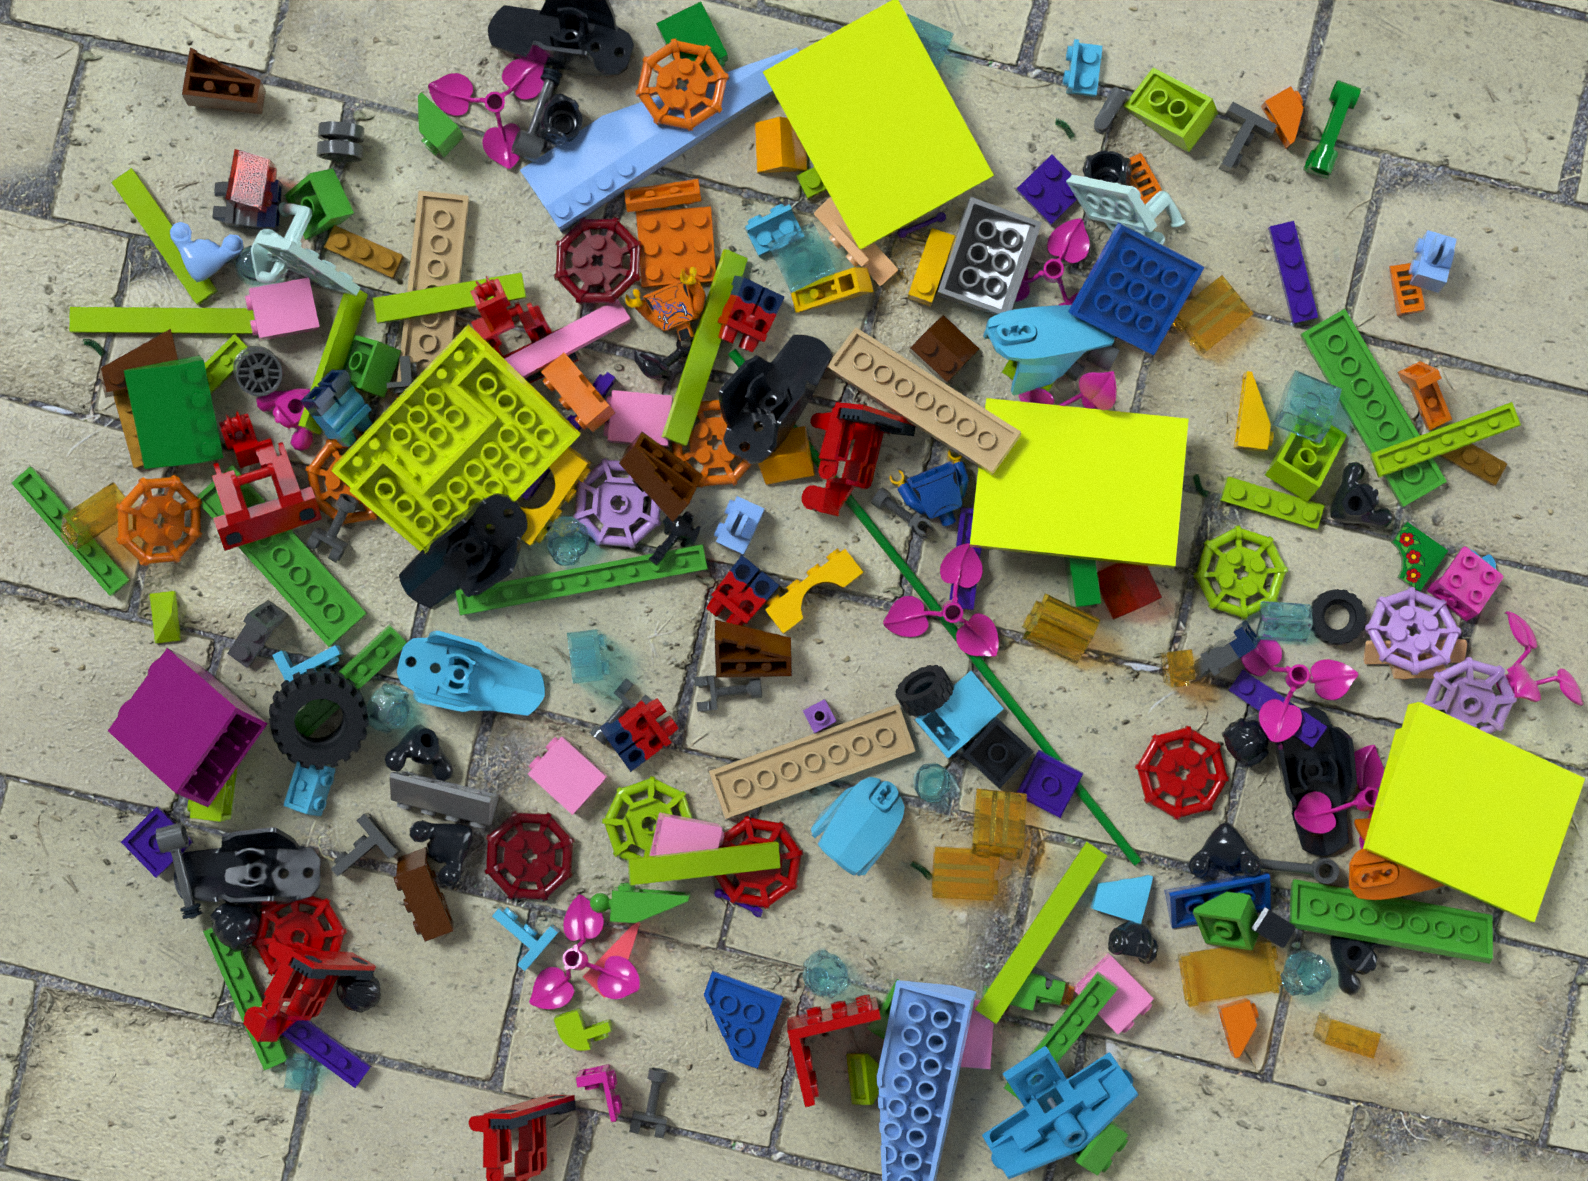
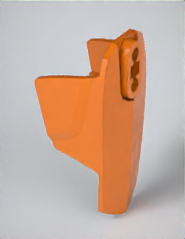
[1349,818,1445,900]

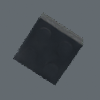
[961,717,1034,789]

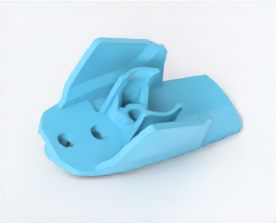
[983,305,1115,396]
[396,631,545,716]
[811,777,905,876]

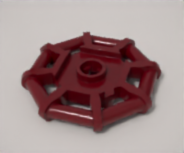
[553,217,642,305]
[484,811,575,902]

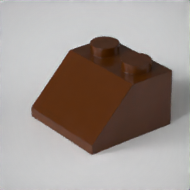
[909,315,980,384]

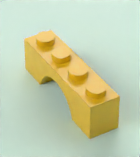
[521,446,592,546]
[765,548,863,634]

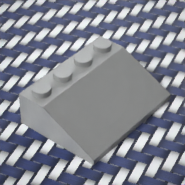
[935,197,1042,315]
[390,770,499,829]

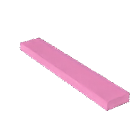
[505,299,631,379]

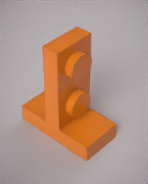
[1398,361,1452,430]

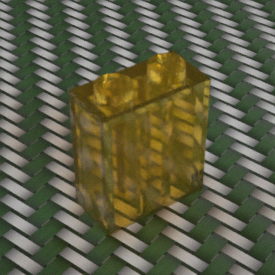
[1173,275,1254,354]
[60,482,125,550]
[1022,593,1100,664]
[970,788,1027,861]
[931,845,1000,901]
[1313,1012,1381,1059]

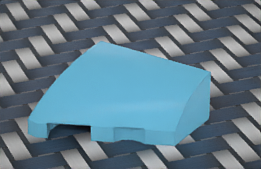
[1090,875,1153,924]

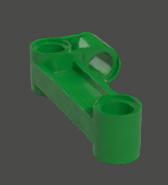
[1303,80,1361,179]

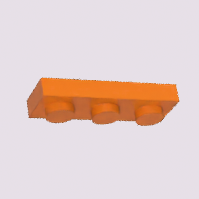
[624,179,701,212]

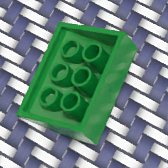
[123,355,223,469]

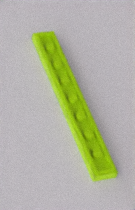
[661,249,748,446]
[69,307,254,334]
[974,842,1107,1024]

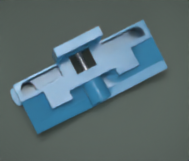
[982,1046,1139,1179]

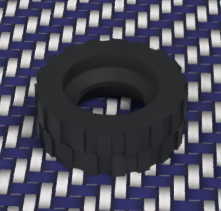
[1307,589,1367,645]
[895,665,954,717]

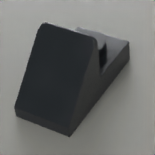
[1251,907,1296,948]

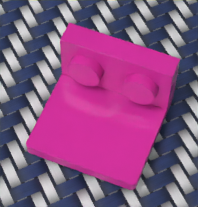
[1427,546,1504,622]
[576,1064,623,1123]

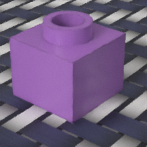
[803,699,836,733]

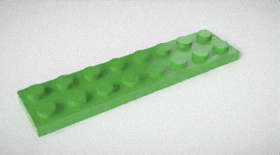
[1300,309,1447,507]
[197,465,368,647]
[1289,879,1493,964]

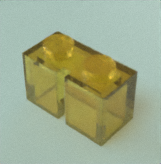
[1160,649,1196,687]

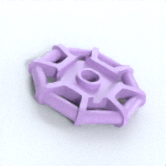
[573,458,662,549]
[1365,587,1461,675]
[1421,657,1517,734]

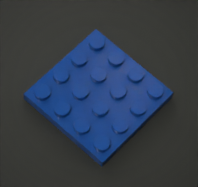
[1068,222,1205,355]

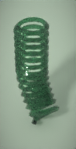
[1055,118,1075,139]
[82,339,105,356]
[1193,474,1208,498]
[910,860,932,880]

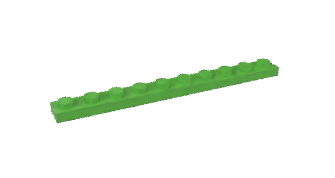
[455,544,708,616]

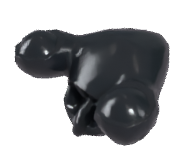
[1330,461,1392,529]
[384,724,453,781]
[409,820,473,887]
[1188,822,1262,877]
[1330,936,1392,995]

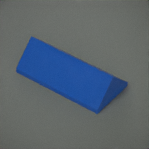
[1164,871,1271,929]

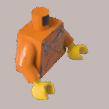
[625,267,706,341]

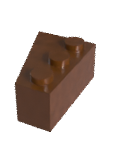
[182,47,266,115]
[99,329,178,398]
[619,431,703,522]
[715,620,792,678]
[394,847,454,942]

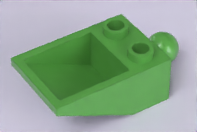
[590,883,691,923]

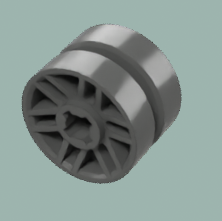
[316,121,365,162]
[233,346,282,396]

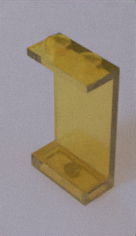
[1177,940,1282,1007]

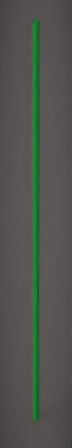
[728,348,1142,866]

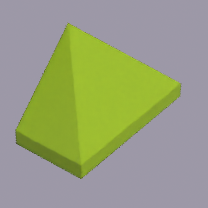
[149,591,181,644]
[846,1053,879,1105]

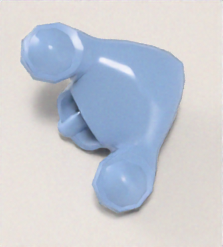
[170,222,244,282]

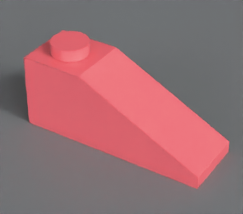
[583,922,641,998]

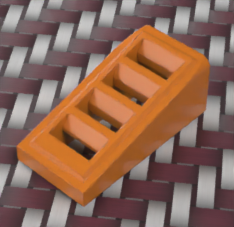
[1128,153,1162,205]
[1389,263,1425,316]

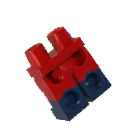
[717,275,785,353]
[706,555,780,626]
[599,698,679,772]

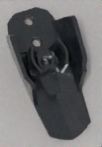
[488,0,634,76]
[718,335,832,464]
[399,493,528,608]
[1275,706,1357,856]
[174,827,321,905]

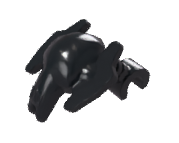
[634,340,693,382]
[648,511,701,566]

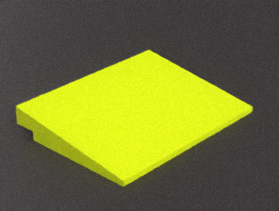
[763,0,994,250]
[331,324,581,551]
[970,398,1189,569]
[1363,702,1585,923]

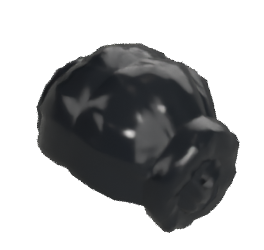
[539,94,583,145]
[1083,151,1132,186]
[1222,718,1270,768]
[210,902,259,952]
[1108,921,1159,964]

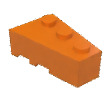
[541,352,616,432]

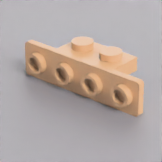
[814,197,898,286]
[1363,639,1467,680]

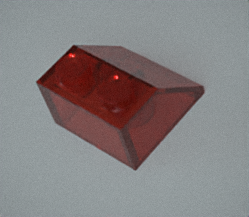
[226,149,277,214]
[1097,563,1162,620]

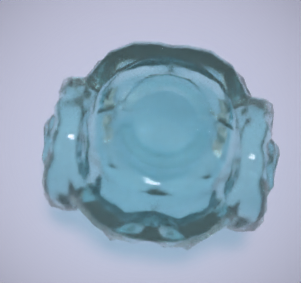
[546,516,589,566]
[367,682,412,734]
[803,948,851,999]
[1281,950,1331,996]

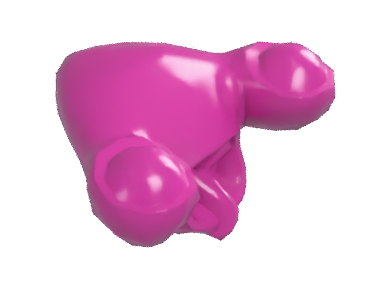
[256,389,313,451]

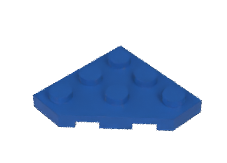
[704,970,784,1069]

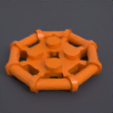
[635,39,729,132]
[672,400,757,488]
[305,434,378,526]
[116,475,203,566]

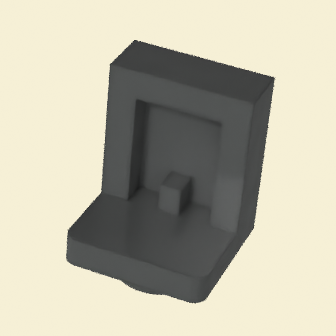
[387,356,419,394]

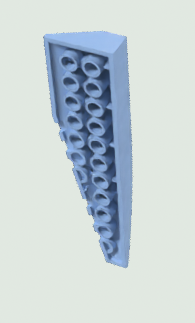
[520,48,799,233]
[877,980,976,1181]

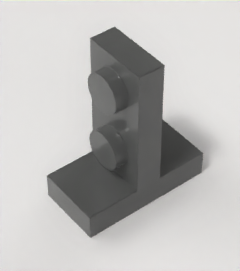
[1219,102,1277,173]
[227,600,288,668]
[331,813,400,877]

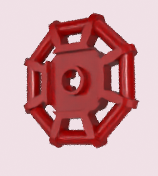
[1135,725,1230,820]
[714,816,804,909]
[252,896,347,985]

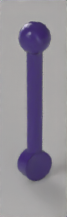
[897,212,946,238]
[714,888,763,917]

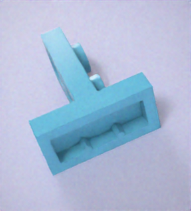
[272,645,344,682]
[492,907,560,971]

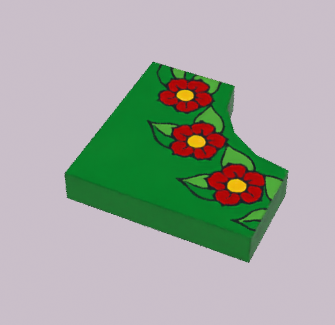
[1391,522,1448,592]

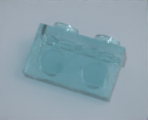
[1256,601,1313,643]

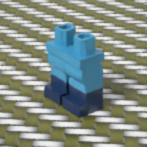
[300,370,373,447]

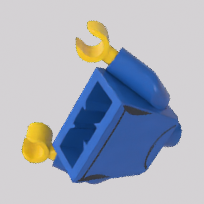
[889,450,969,526]

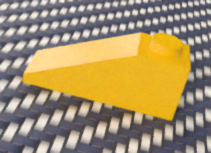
[907,228,955,307]
[790,267,874,313]
[1234,371,1274,452]

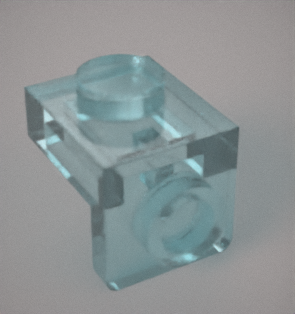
[284,1053,315,1091]

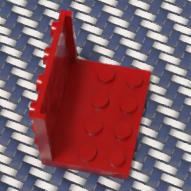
[787,994,881,1107]

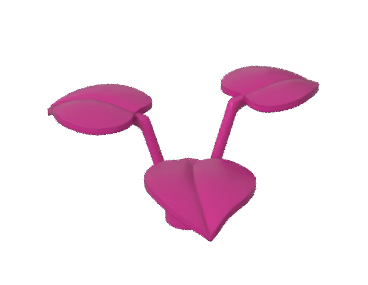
[428,58,544,169]
[1015,218,1090,305]
[1018,371,1117,410]
[883,543,999,657]
[1496,611,1584,706]
[1241,634,1358,743]
[1294,745,1384,849]
[529,894,640,1009]

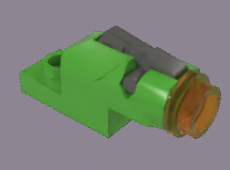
[982,966,1074,1011]

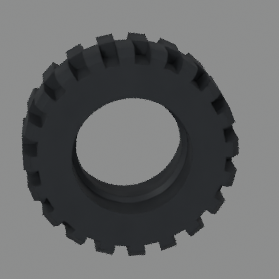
[269,668,369,770]

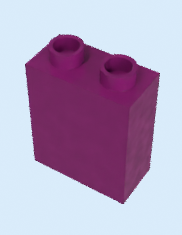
[108,648,268,807]

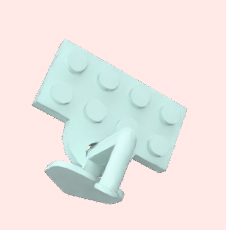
[1066,175,1185,245]
[251,202,360,296]

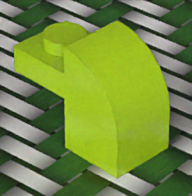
[554,1008,613,1051]

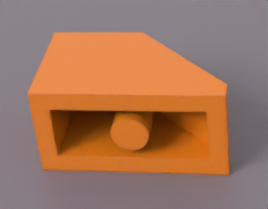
[1261,86,1304,149]
[1217,998,1259,1058]

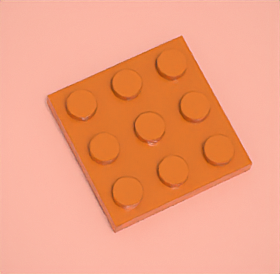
[636,206,716,288]

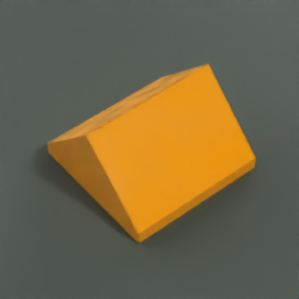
[755,116,807,173]
[758,426,815,485]

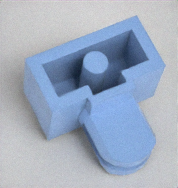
[1409,230,1456,293]
[714,496,765,555]

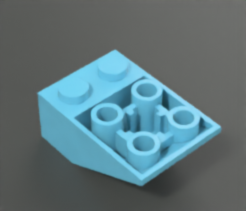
[914,671,1004,758]

